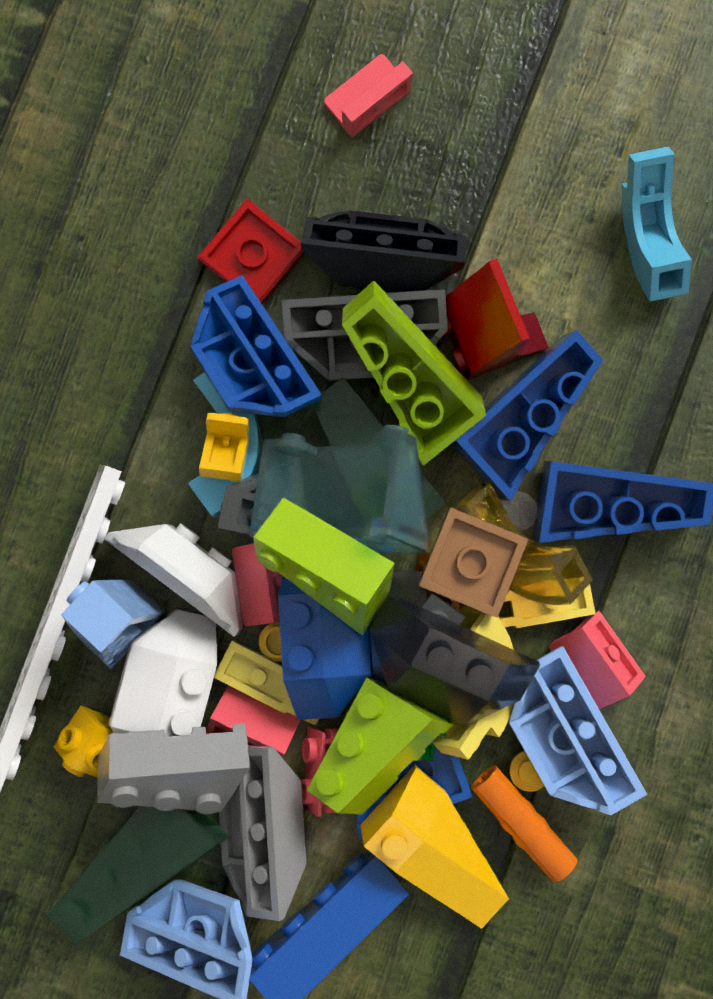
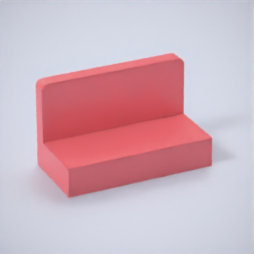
[324,54,413,138]
[232,543,283,626]
[549,611,646,709]
[206,685,300,758]

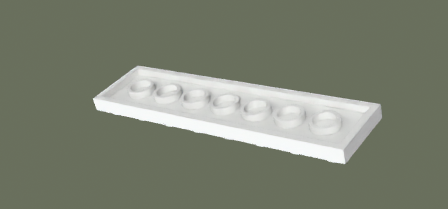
[0,465,125,792]

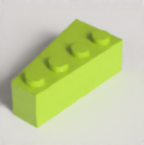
[342,281,486,466]

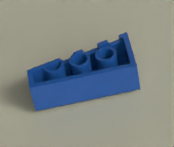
[451,330,603,501]
[533,460,713,543]
[249,852,409,999]

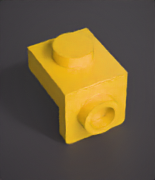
[199,413,250,482]

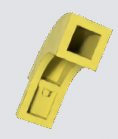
[432,606,514,760]

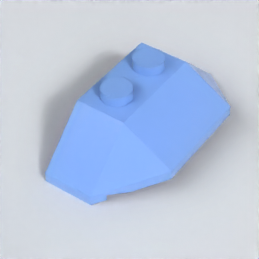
[508,646,647,815]
[120,879,253,999]

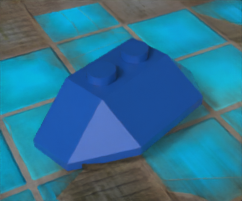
[190,275,322,417]
[278,576,373,720]

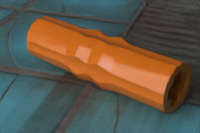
[470,765,578,883]

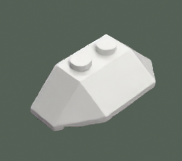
[104,523,243,637]
[109,609,217,737]

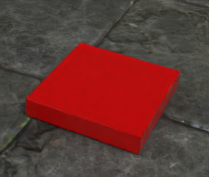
[197,199,305,305]

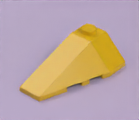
[360,765,509,929]

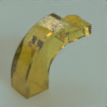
[455,483,593,605]

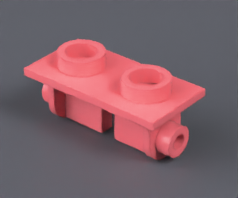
[301,726,339,817]

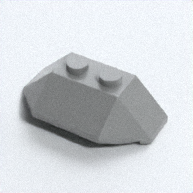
[219,746,307,921]

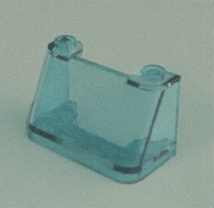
[249,425,429,554]

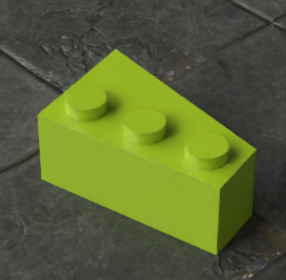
[254,497,395,636]
[307,677,454,814]

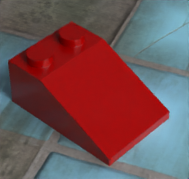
[443,259,530,380]

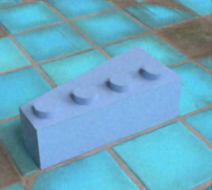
[61,579,166,670]

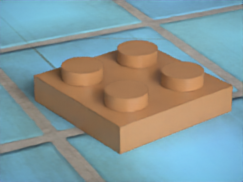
[418,507,529,618]

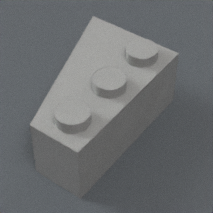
[97,724,250,814]

